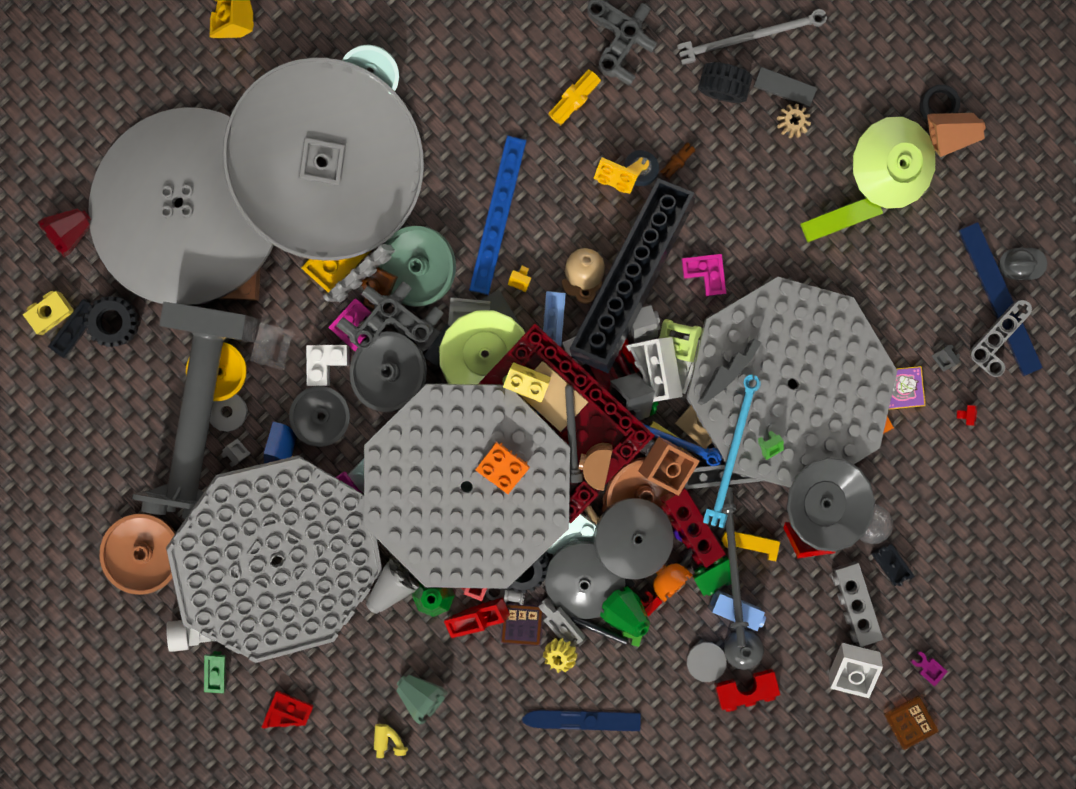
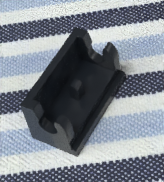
[871,542,915,586]

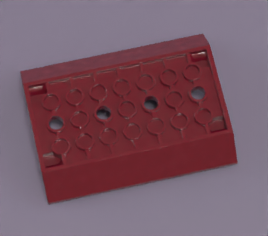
[478,324,655,524]

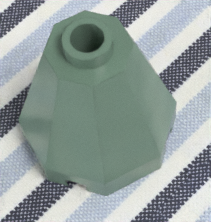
[396,675,448,725]

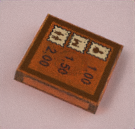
[883,695,939,750]

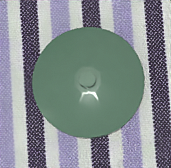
[379,226,456,306]

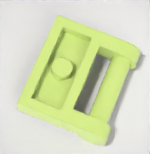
[659,319,702,362]

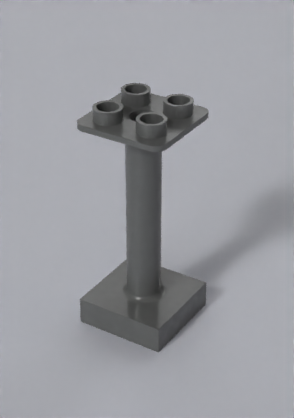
[132,301,260,519]

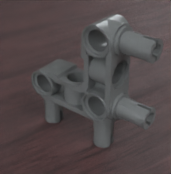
[587,0,658,86]
[336,281,444,350]

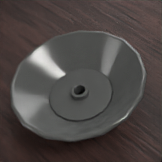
[787,458,875,552]

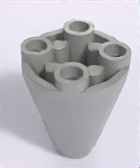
[366,558,420,614]

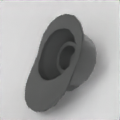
[999,248,1048,280]

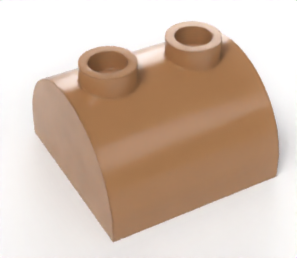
[578,443,612,491]

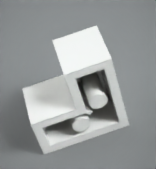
[306,345,350,386]

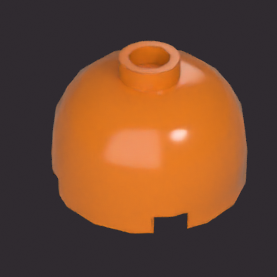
[653,563,693,602]

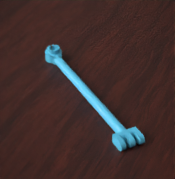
[703,375,761,528]

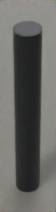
[571,617,628,645]

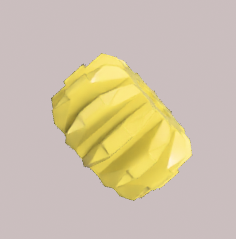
[543,638,578,673]

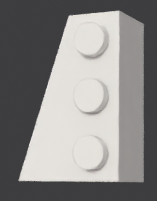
[626,337,683,402]

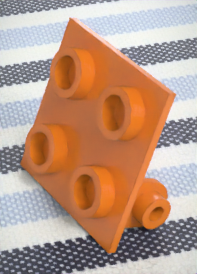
[475,442,530,494]

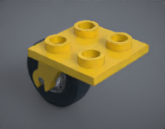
[594,150,659,194]

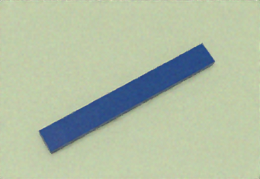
[469,135,527,295]

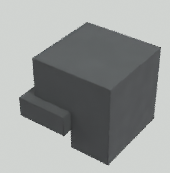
[608,373,655,421]

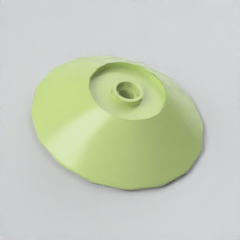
[853,117,935,208]
[439,310,525,384]

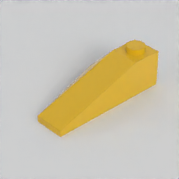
[210,0,254,38]

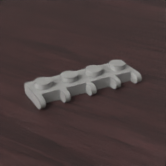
[323,244,395,302]

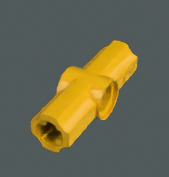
[548,69,601,126]

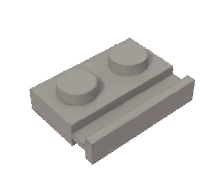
[448,298,491,326]

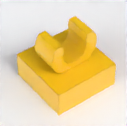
[508,266,531,292]

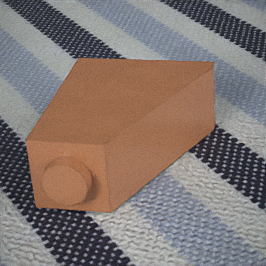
[927,113,986,157]

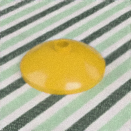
[186,342,247,401]

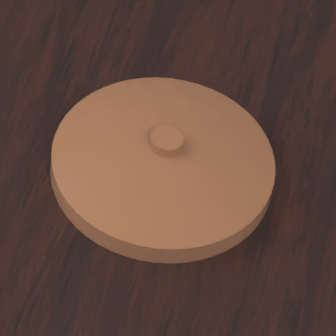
[606,457,684,526]
[99,513,176,595]

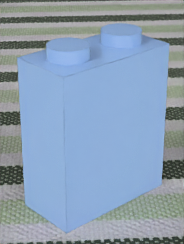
[708,590,766,631]

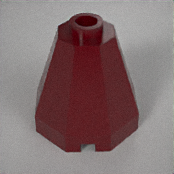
[37,208,91,258]

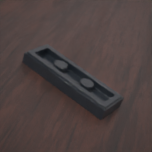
[48,299,92,359]

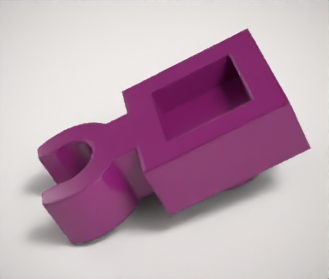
[910,651,948,686]

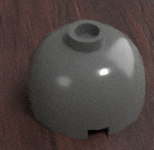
[723,629,764,670]

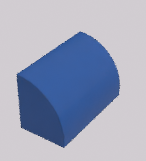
[264,422,297,464]

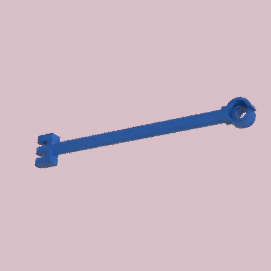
[643,424,723,466]

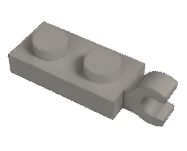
[538,597,585,647]

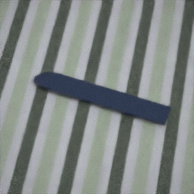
[522,710,641,731]

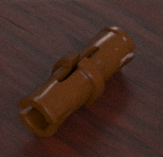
[659,142,696,180]

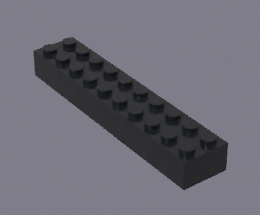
[570,178,695,373]

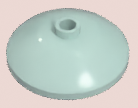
[342,45,399,94]

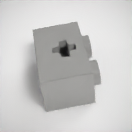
[631,305,660,343]

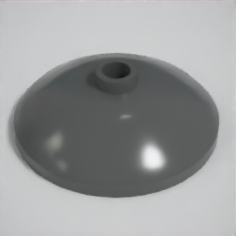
[289,386,350,446]

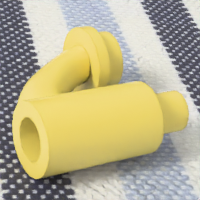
[374,724,408,758]

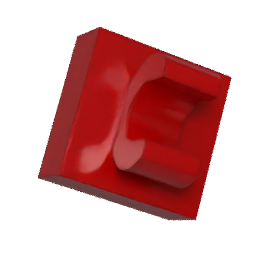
[956,405,977,426]
[640,591,663,617]

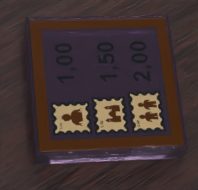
[501,603,543,646]

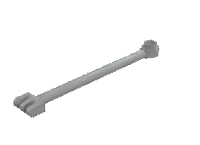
[677,9,827,65]

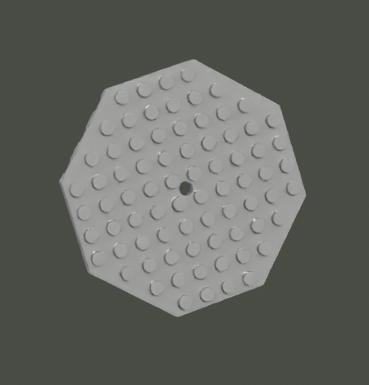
[686,277,897,488]
[364,384,570,589]
[166,456,382,663]

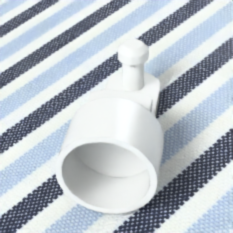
[167,620,213,652]

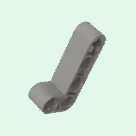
[969,300,1032,377]

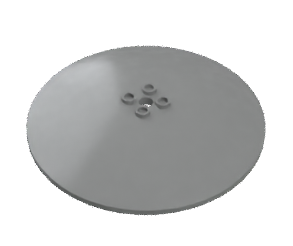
[222,58,424,261]
[88,108,274,306]

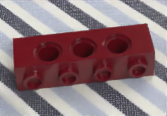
[660,488,726,568]

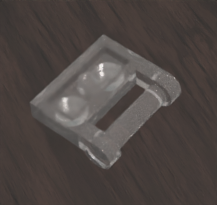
[250,322,295,370]

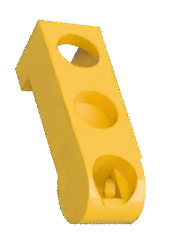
[721,531,780,561]

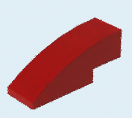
[444,598,510,638]

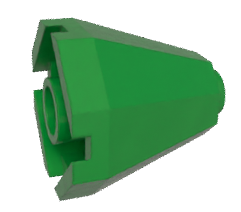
[412,580,455,617]
[600,586,650,637]

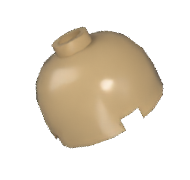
[565,248,605,290]

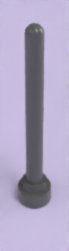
[565,385,583,483]

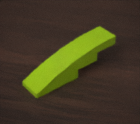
[800,198,883,243]

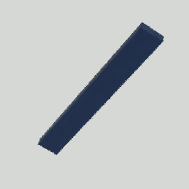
[958,222,1043,376]

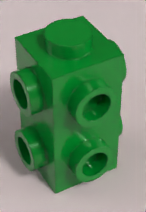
[692,555,739,596]

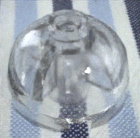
[860,504,893,544]

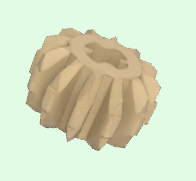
[777,104,811,138]

